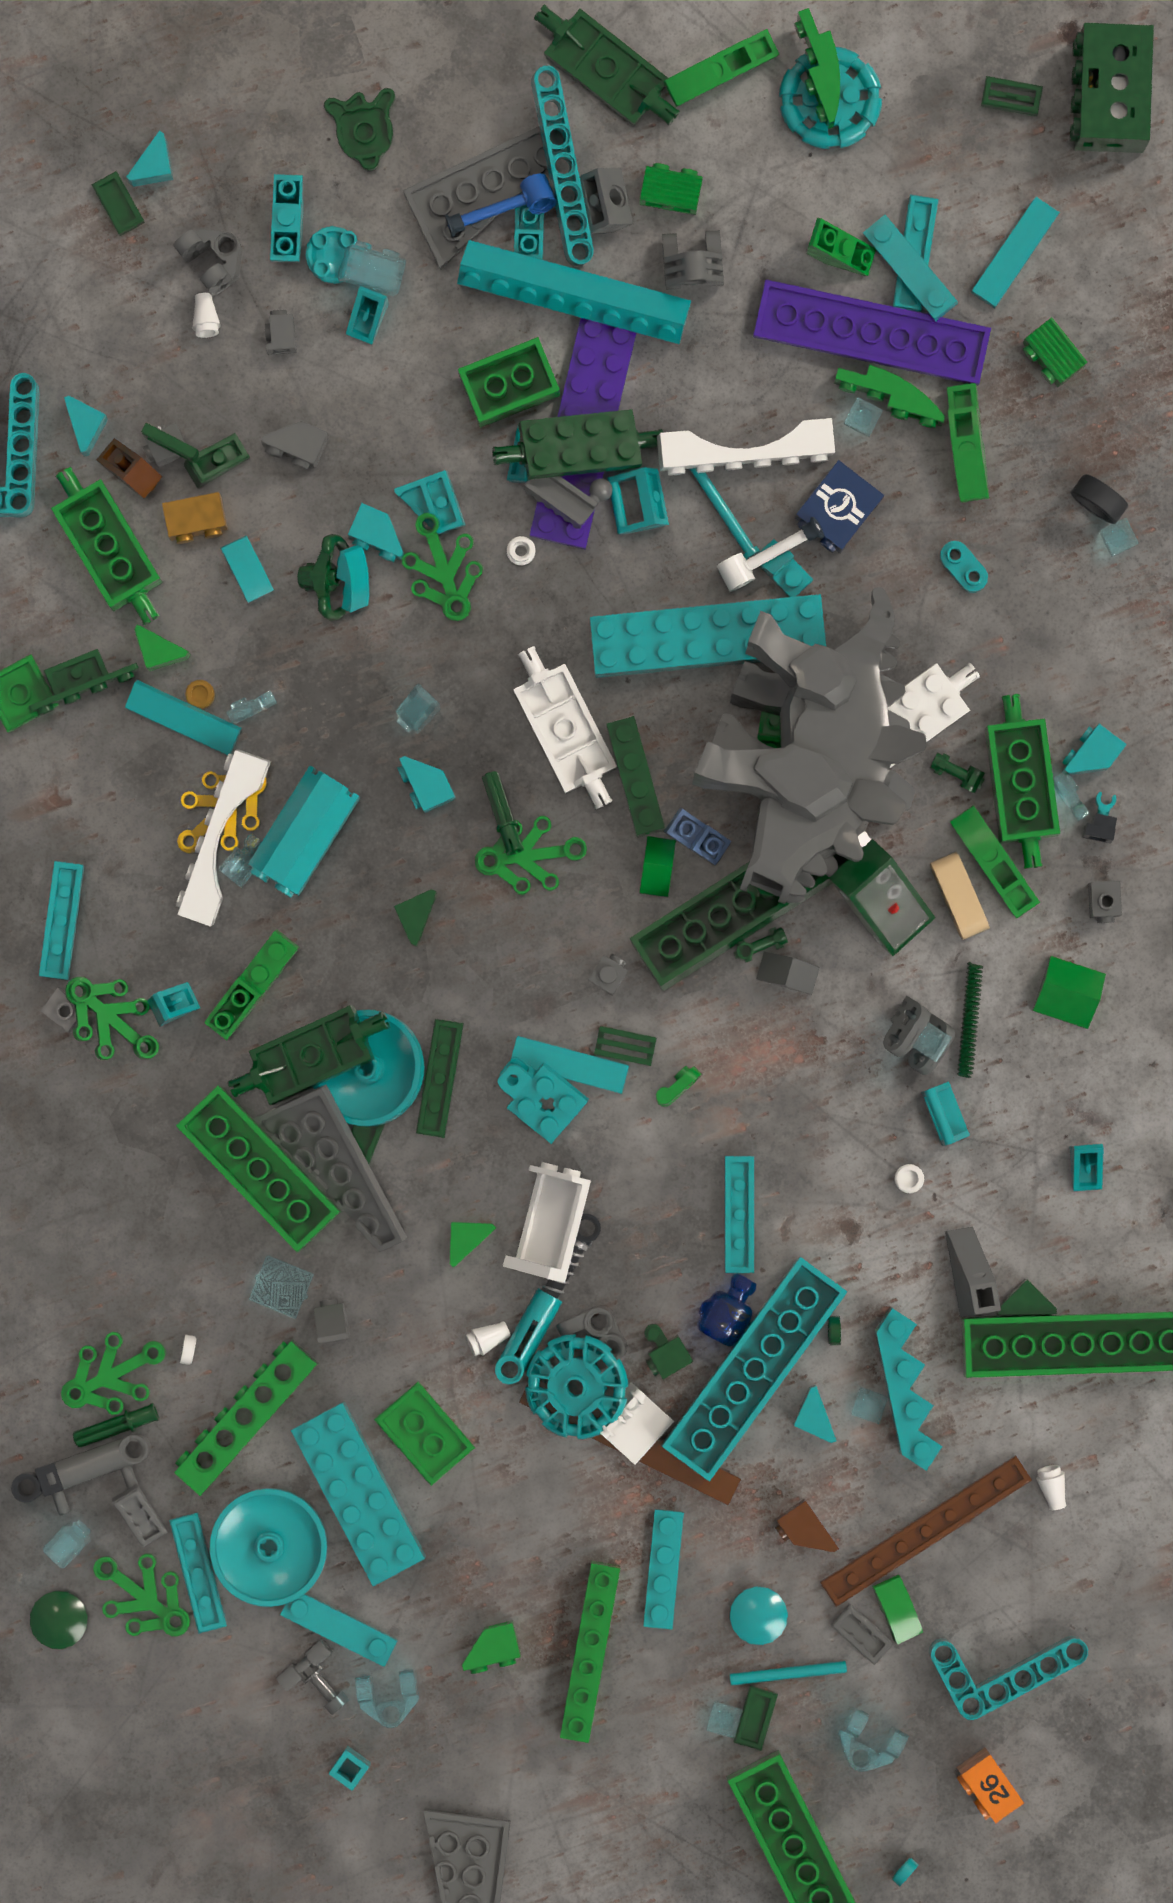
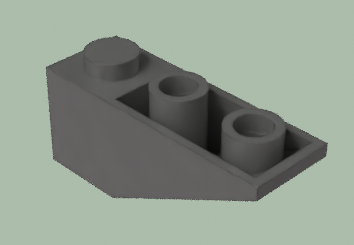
[945,1227,1001,1317]

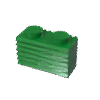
[640,163,703,215]
[1023,317,1088,387]

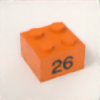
[956,1747,1024,1824]

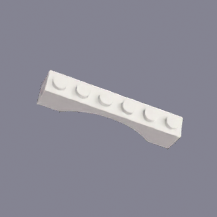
[657,418,835,475]
[176,749,271,926]

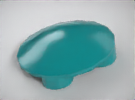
[305,226,362,284]
[729,1586,788,1645]

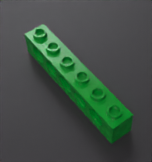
[174,1340,319,1496]
[560,1560,620,1743]

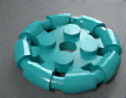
[779,47,883,149]
[525,1334,628,1439]

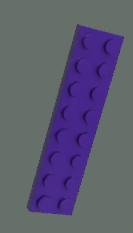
[753,280,991,386]
[529,318,637,550]

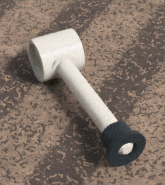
[717,517,824,592]

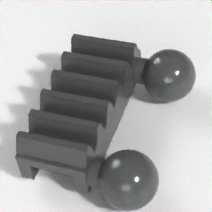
[524,476,612,529]

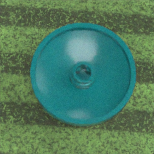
[313,1010,424,1127]
[210,1488,327,1607]

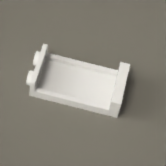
[503,1162,591,1283]

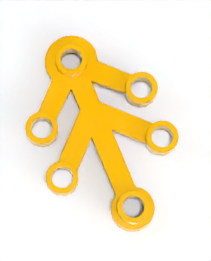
[177,771,267,854]

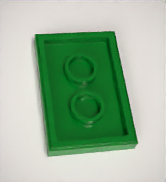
[374,1381,475,1486]

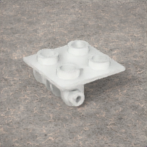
[600,1382,674,1465]

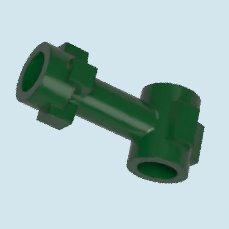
[930,752,985,793]
[733,927,788,963]

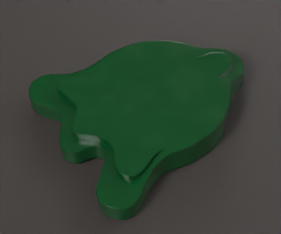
[324,88,396,171]

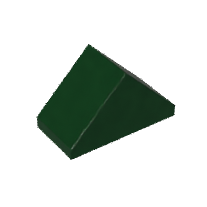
[394,889,437,947]
[996,1279,1057,1315]

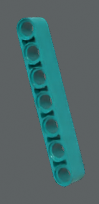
[531,66,594,266]

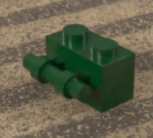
[644,1324,693,1379]

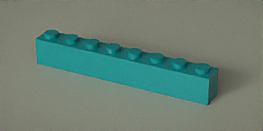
[457,240,691,344]

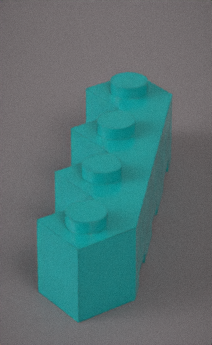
[874,1307,943,1471]

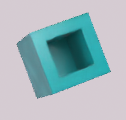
[329,1745,371,1791]

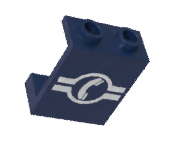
[795,460,884,554]

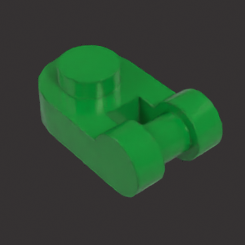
[656,1065,703,1107]

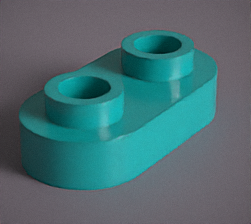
[940,541,988,593]

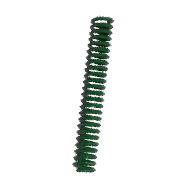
[957,962,984,1078]

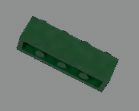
[606,716,665,838]

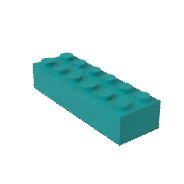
[291,1401,426,1586]

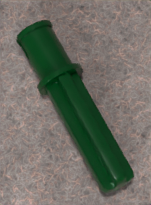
[482,771,524,856]
[73,1403,159,1448]

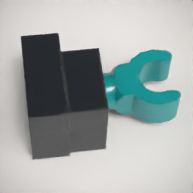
[1082,792,1117,844]

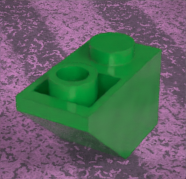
[462,1620,521,1674]

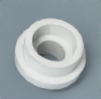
[507,536,535,566]

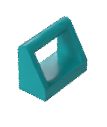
[607,467,669,535]
[921,1081,970,1146]

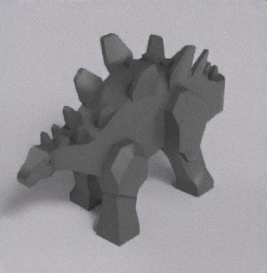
[692,587,926,904]

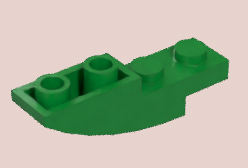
[794,8,840,129]
[663,29,780,107]
[834,365,945,429]
[947,383,990,503]
[949,805,1040,919]
[204,930,300,1041]

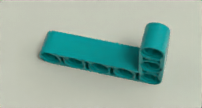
[0,373,40,518]
[929,1636,1088,1720]

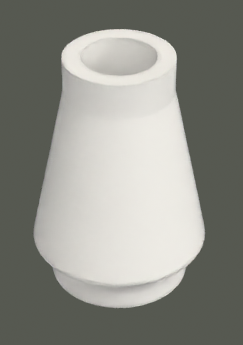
[192,293,221,338]
[465,1321,511,1356]
[1036,1465,1067,1510]

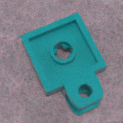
[497,1057,589,1144]

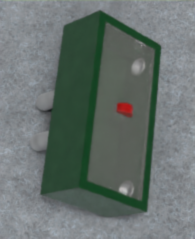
[829,839,936,956]

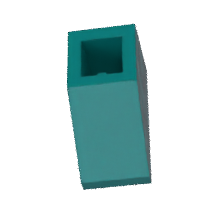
[348,503,404,562]
[1062,724,1127,776]
[397,756,456,813]

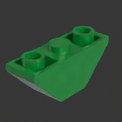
[807,218,876,276]

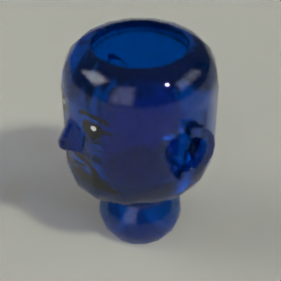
[697,1273,757,1347]

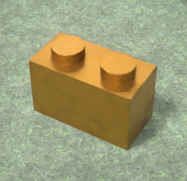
[162,492,228,544]

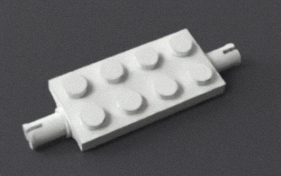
[513,646,617,809]
[888,662,980,768]

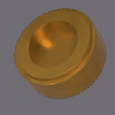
[185,680,215,709]

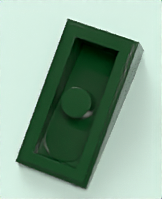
[184,433,250,488]

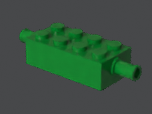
[51,467,163,625]
[985,694,1060,869]

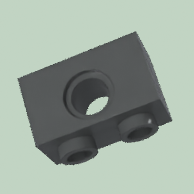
[579,168,633,233]

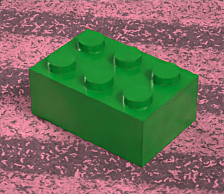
[458,337,560,428]

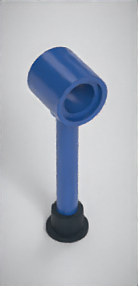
[445,173,557,237]

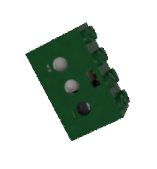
[1070,23,1154,153]

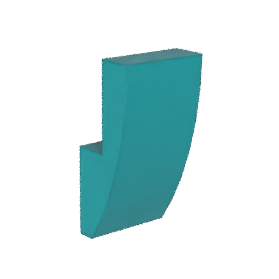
[514,205,544,259]
[220,535,274,603]
[336,545,369,612]

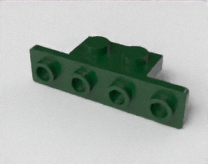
[28,649,139,716]

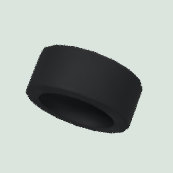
[1071,474,1128,524]

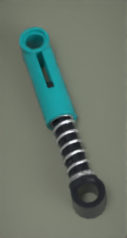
[495,1213,601,1384]

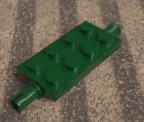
[534,4,680,126]
[492,409,663,480]
[228,1005,390,1105]

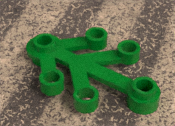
[402,512,484,621]
[475,816,587,895]
[65,977,159,1060]
[61,1332,166,1415]
[93,1553,190,1637]

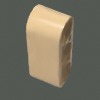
[930,852,990,940]

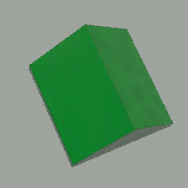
[1033,956,1106,1029]

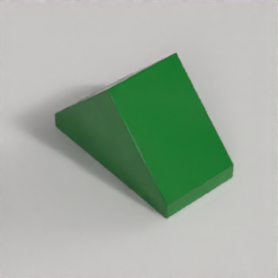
[134,624,191,671]
[639,836,676,897]
[450,1222,497,1268]

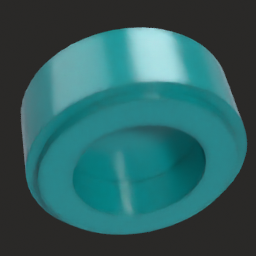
[892,1858,919,1887]

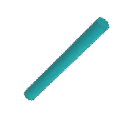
[730,1661,847,1685]

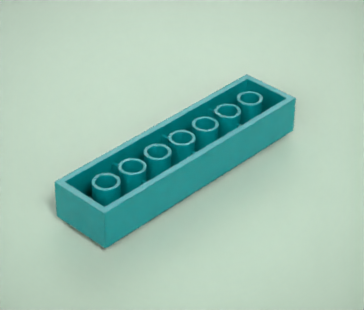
[590,594,826,678]
[661,1257,848,1482]

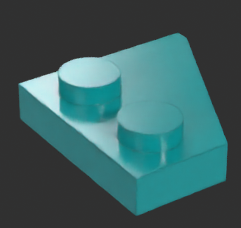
[394,470,466,535]

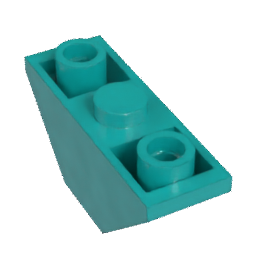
[270,174,304,262]

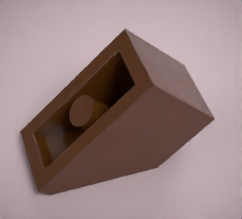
[96,438,163,498]
[775,1499,839,1552]

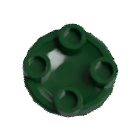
[30,1591,88,1649]

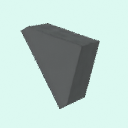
[756,951,820,995]

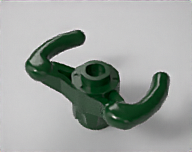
[297,534,350,621]

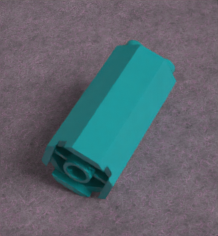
[248,766,360,898]

